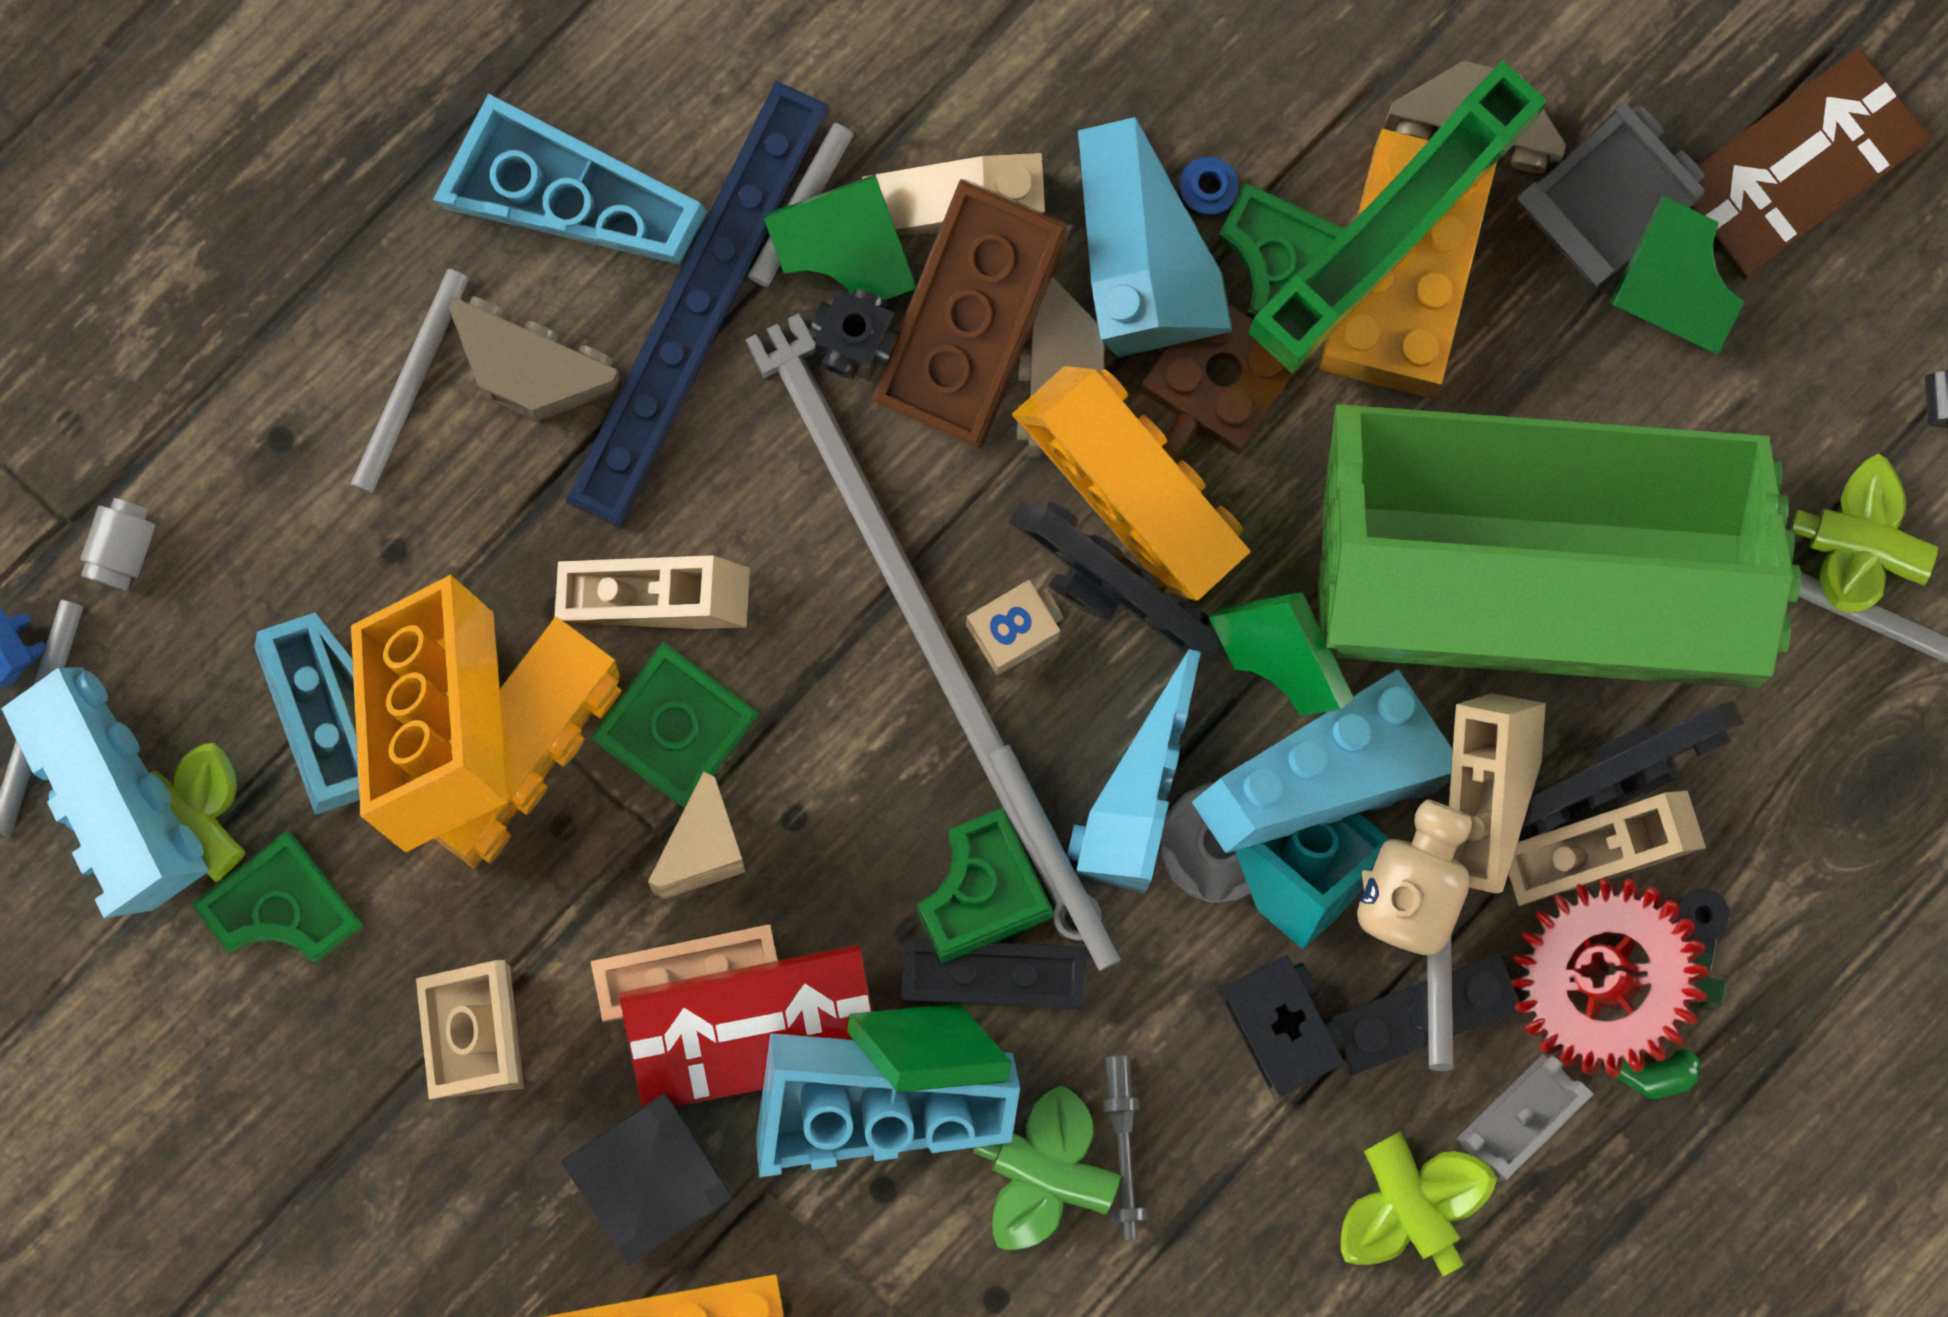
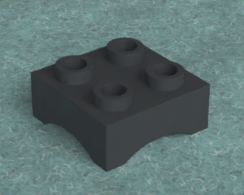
[561,1092,733,1267]

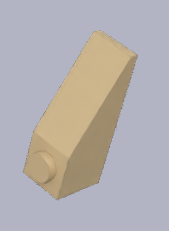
[862,153,1045,236]
[554,555,750,629]
[1449,693,1546,893]
[1508,791,1706,906]

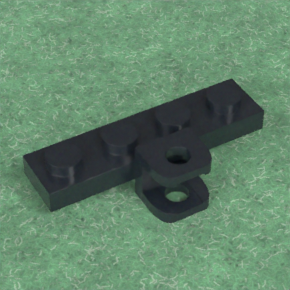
[1009,501,1222,660]
[1521,701,1744,835]

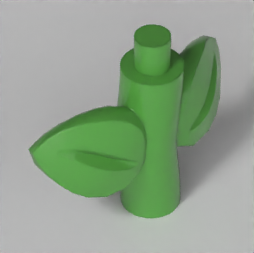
[972,1086,1121,1250]

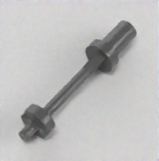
[1103,1055,1148,1240]

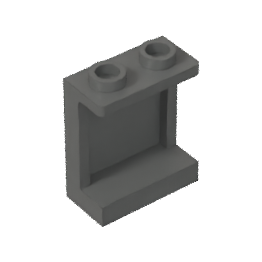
[1517,102,1705,292]

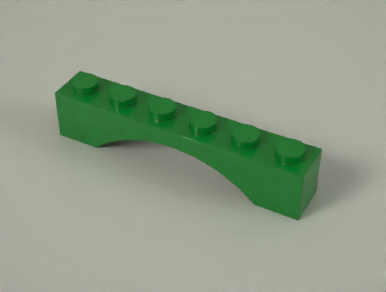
[1249,60,1547,374]

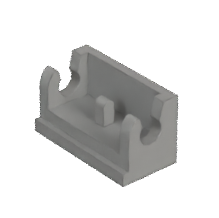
[1456,1054,1594,1183]

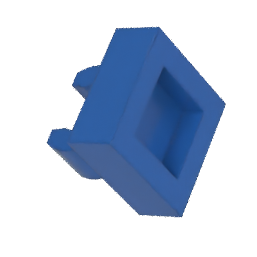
[0,609,47,689]

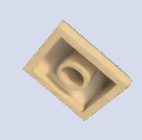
[648,772,745,899]
[416,960,524,1099]

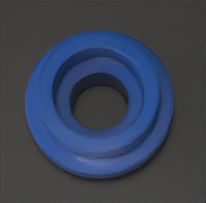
[1179,157,1239,216]

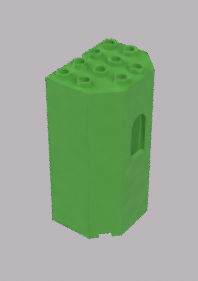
[1318,404,1801,689]

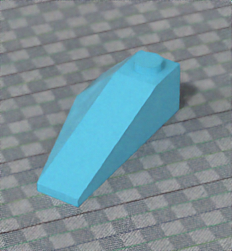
[1078,117,1233,357]
[1067,649,1201,893]

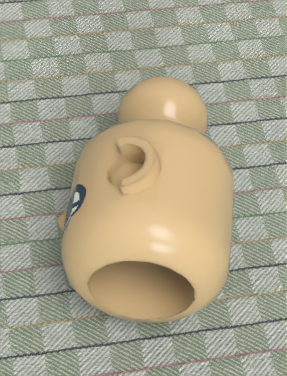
[1357,799,1472,956]

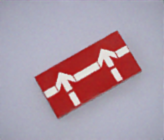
[619,945,872,1107]

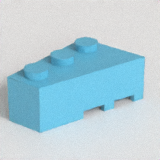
[254,613,360,815]

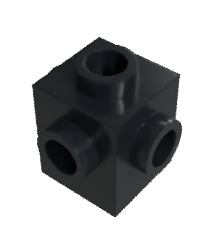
[809,288,900,381]

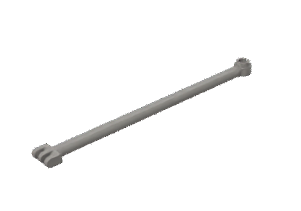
[745,313,1102,943]

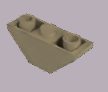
[1384,61,1566,174]
[1017,276,1104,458]
[449,297,621,422]

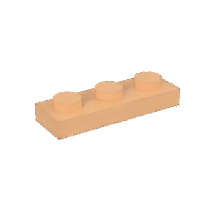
[591,924,778,1023]

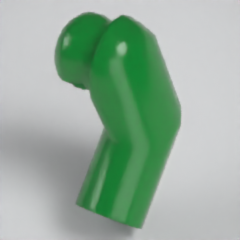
[1615,1049,1701,1099]

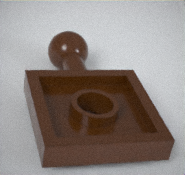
[1140,304,1296,464]

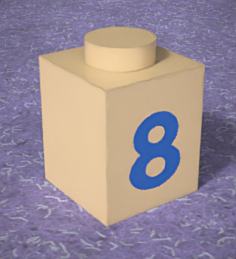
[966,580,1063,676]

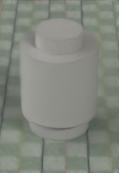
[80,498,156,591]

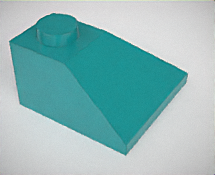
[1235,813,1390,950]

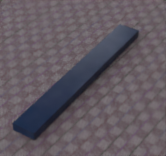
[566,80,829,529]

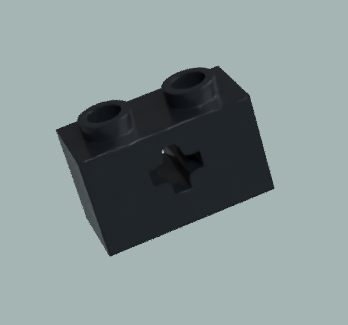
[1218,954,1347,1100]

